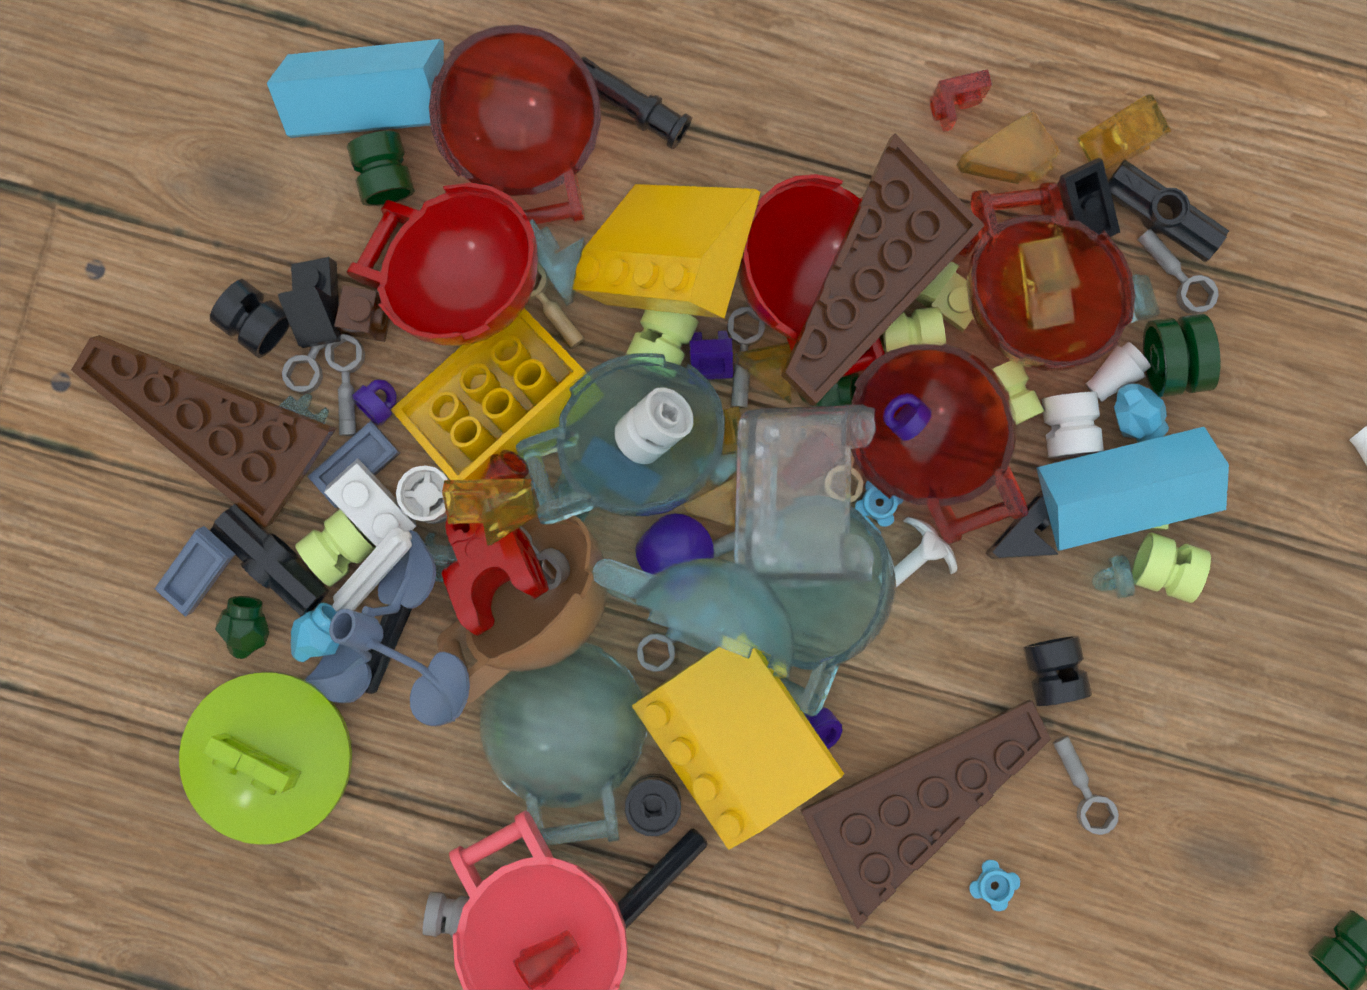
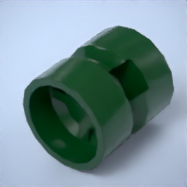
[347,131,415,206]
[1308,910,1367,990]

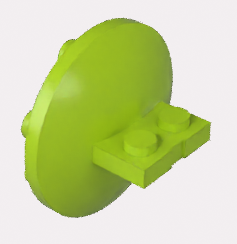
[179,672,352,844]

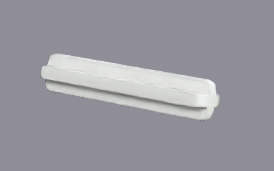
[332,527,412,612]

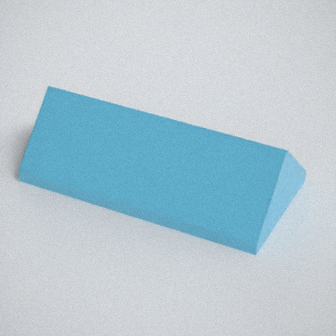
[267,39,444,138]
[1036,427,1229,551]

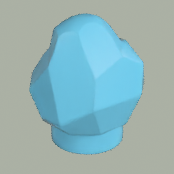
[1114,384,1169,443]
[291,603,339,662]

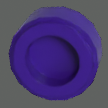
[352,379,397,425]
[883,393,932,441]
[804,707,843,749]

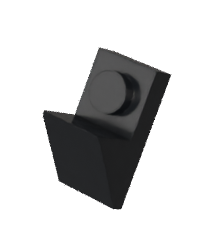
[1053,157,1120,250]
[278,257,341,348]
[985,491,1059,559]

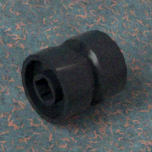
[209,279,290,358]
[1023,636,1092,706]
[625,774,681,836]

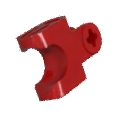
[441,502,549,636]

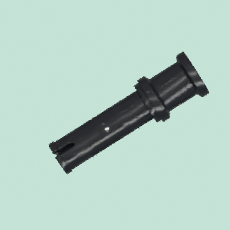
[570,56,692,149]

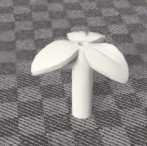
[885,517,957,588]

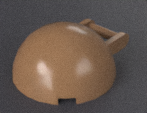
[437,511,608,704]

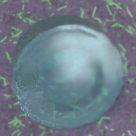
[1092,555,1135,599]

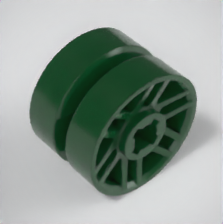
[1143,314,1221,397]

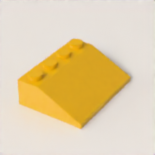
[571,184,761,319]
[390,308,603,506]
[632,629,844,850]

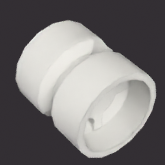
[615,387,694,465]
[1042,392,1104,458]
[396,465,460,524]

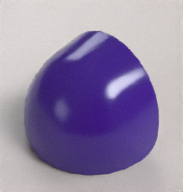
[635,513,714,592]

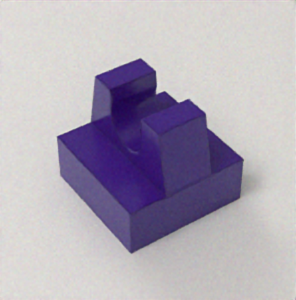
[690,331,733,380]

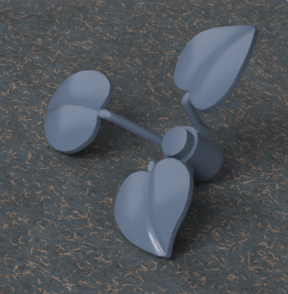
[305,530,470,727]

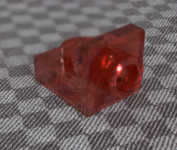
[930,69,992,132]

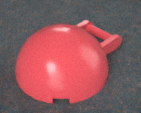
[449,810,628,990]

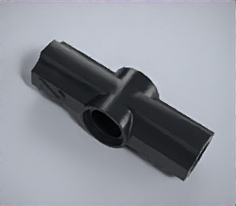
[1108,160,1229,262]
[209,504,329,616]

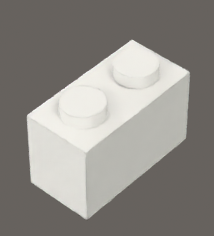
[324,458,416,547]

